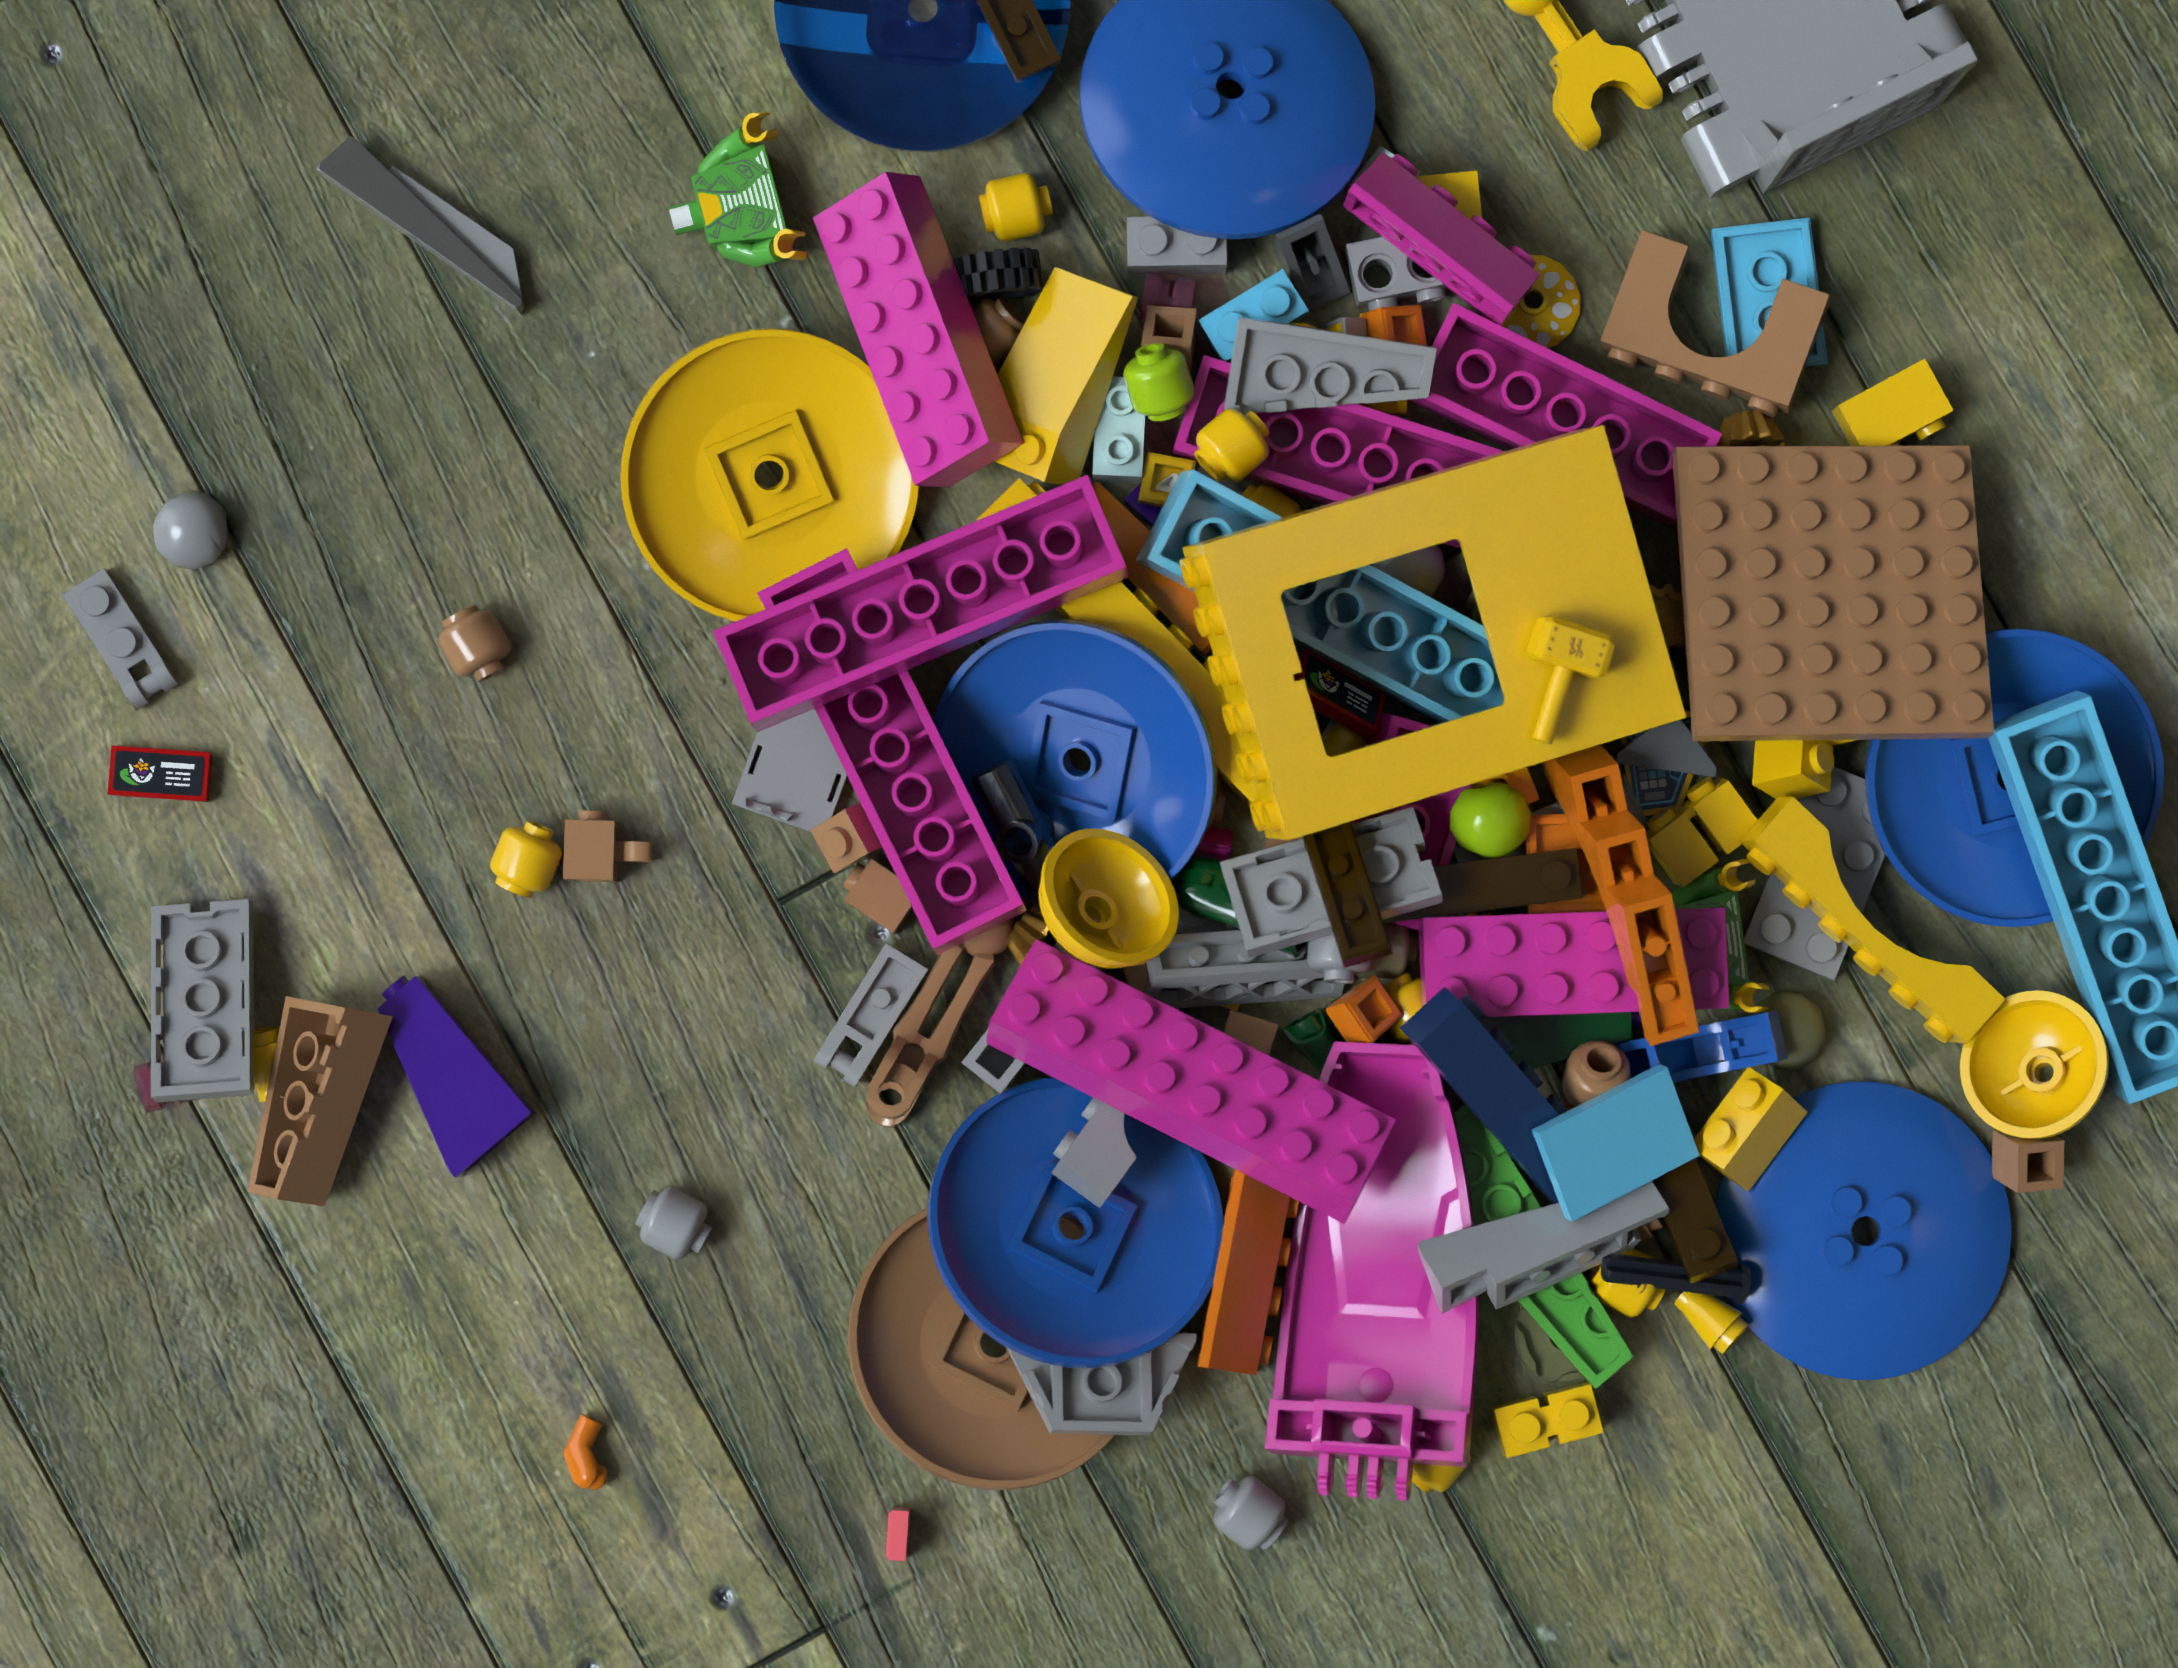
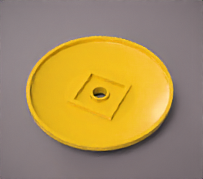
[620,328,919,621]

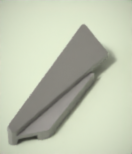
[316,136,526,315]
[1418,1181,1669,1314]

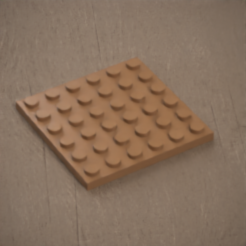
[1672,445,1994,741]

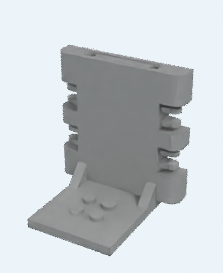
[1625,0,1978,198]

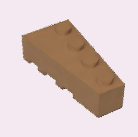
[248,996,393,1206]

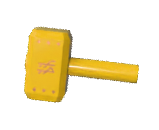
[1527,616,1615,744]

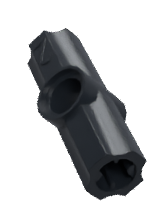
[971,759,1055,912]

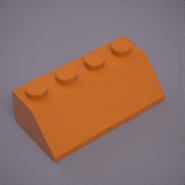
[1197,1168,1299,1375]

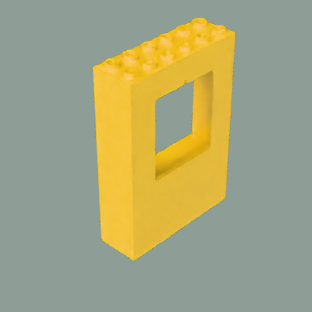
[1179,425,1686,840]

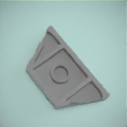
[1006,1333,1196,1436]

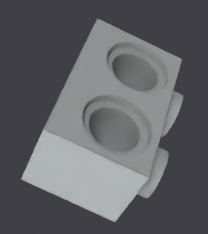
[1345,237,1450,311]

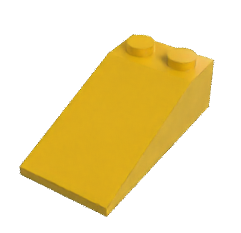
[994,267,1138,485]

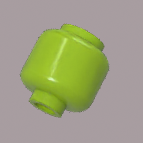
[1123,343,1194,421]

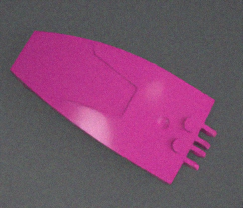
[1265,1041,1479,1501]

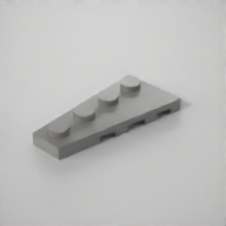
[1223,316,1437,414]

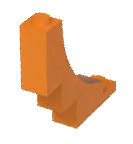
[1542,744,1699,1046]

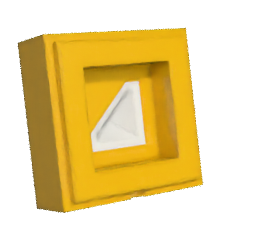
[1138,452,1196,508]

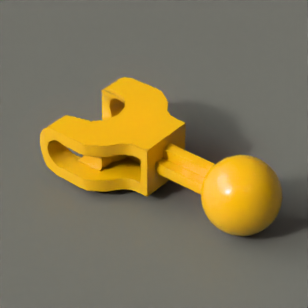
[1503,0,1663,151]

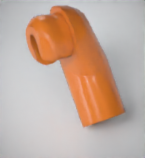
[564,1414,608,1490]

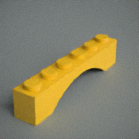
[1739,796,2006,1044]

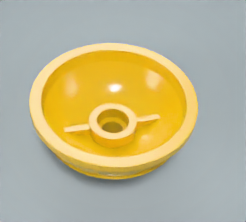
[1039,828,1179,968]
[1960,990,2109,1139]

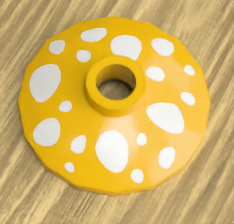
[1485,255,1580,348]

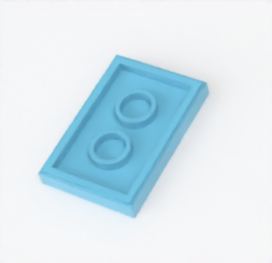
[1710,217,1828,368]
[1532,1064,1700,1222]

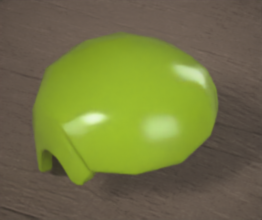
[1450,782,1531,858]

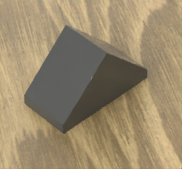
[1273,214,1351,313]
[1612,719,1717,777]

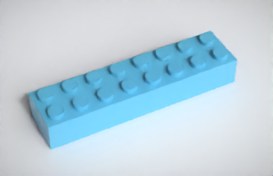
[1136,469,1504,723]
[1988,690,2178,1105]

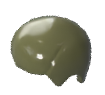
[1753,991,1825,1071]

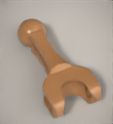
[866,917,1016,1128]

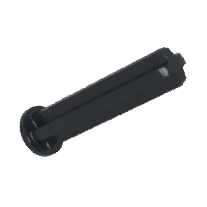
[1601,1253,1751,1304]

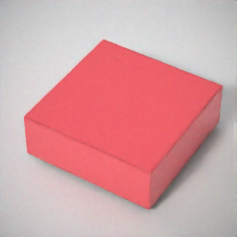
[886,1506,911,1562]

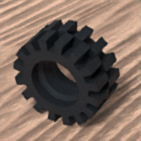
[953,247,1043,304]

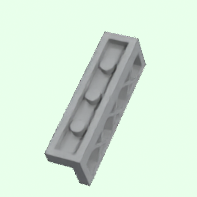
[1145,930,1344,1008]

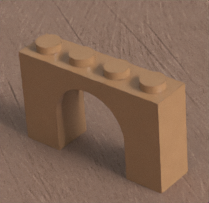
[1600,230,1830,417]

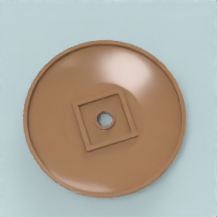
[848,1207,1114,1490]

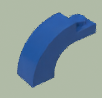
[1613,1010,1788,1083]

